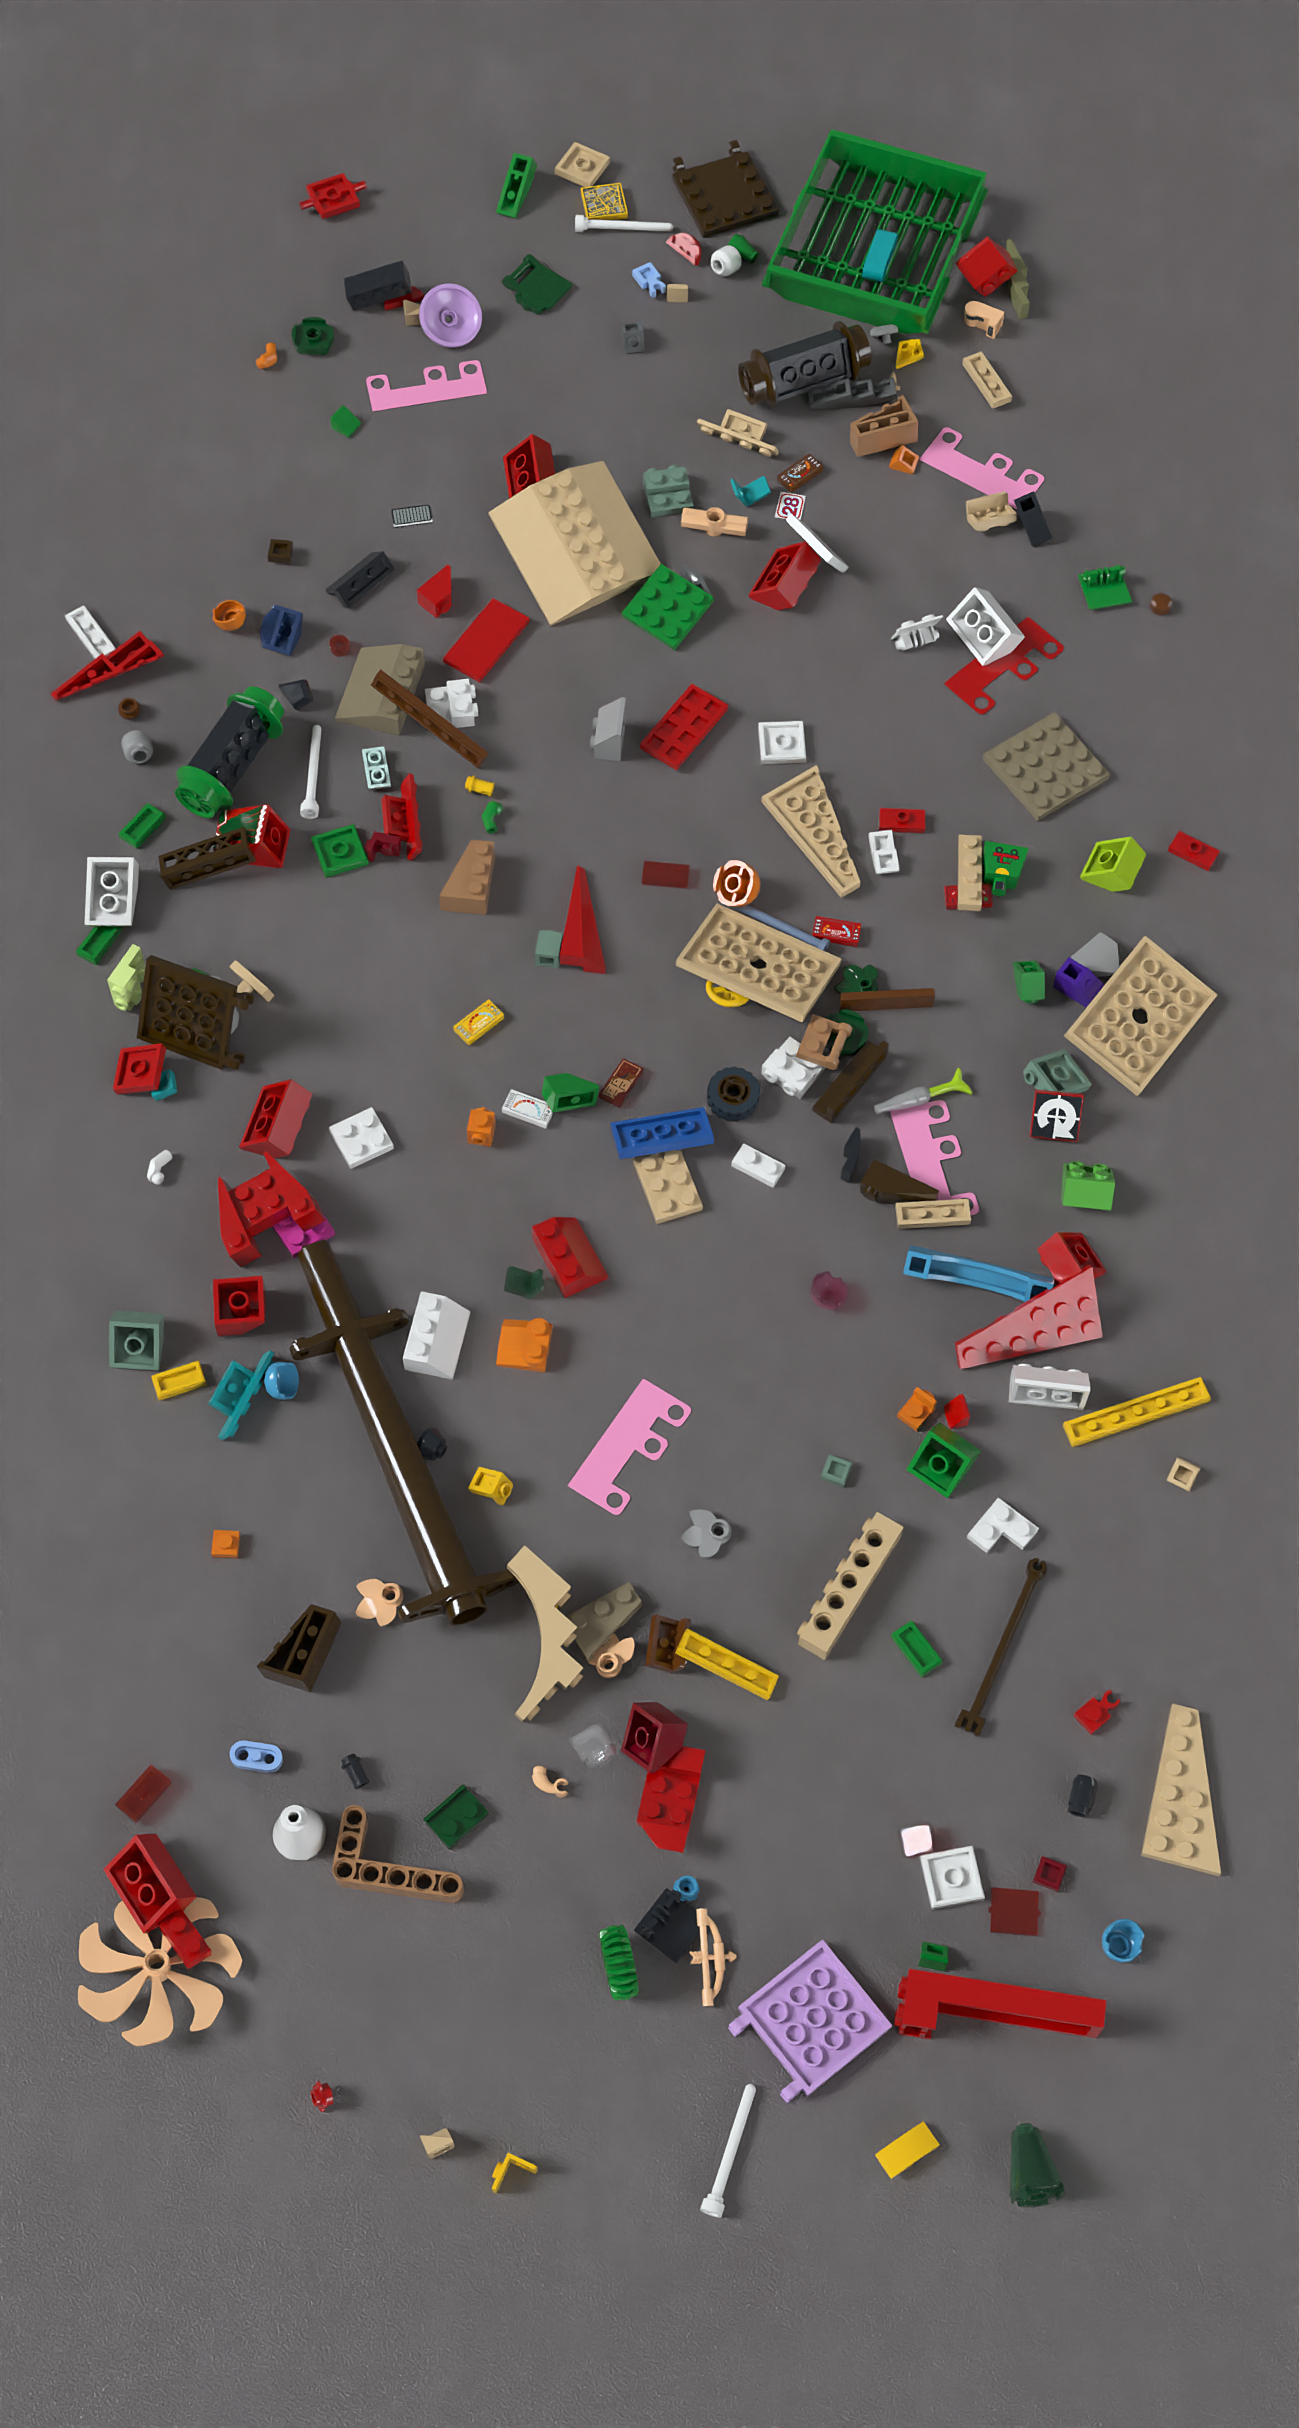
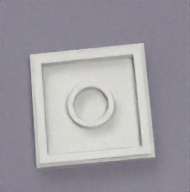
[758,721,806,764]
[920,1846,985,1910]

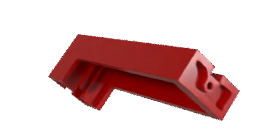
[894,1969,1106,2040]

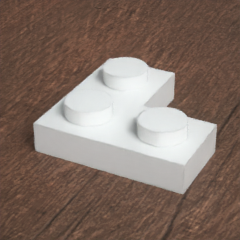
[967,1498,1039,1553]

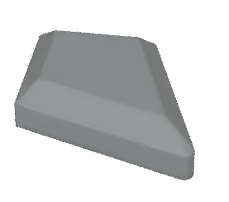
[870,324,898,344]

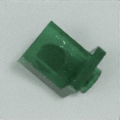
[504,1266,545,1299]

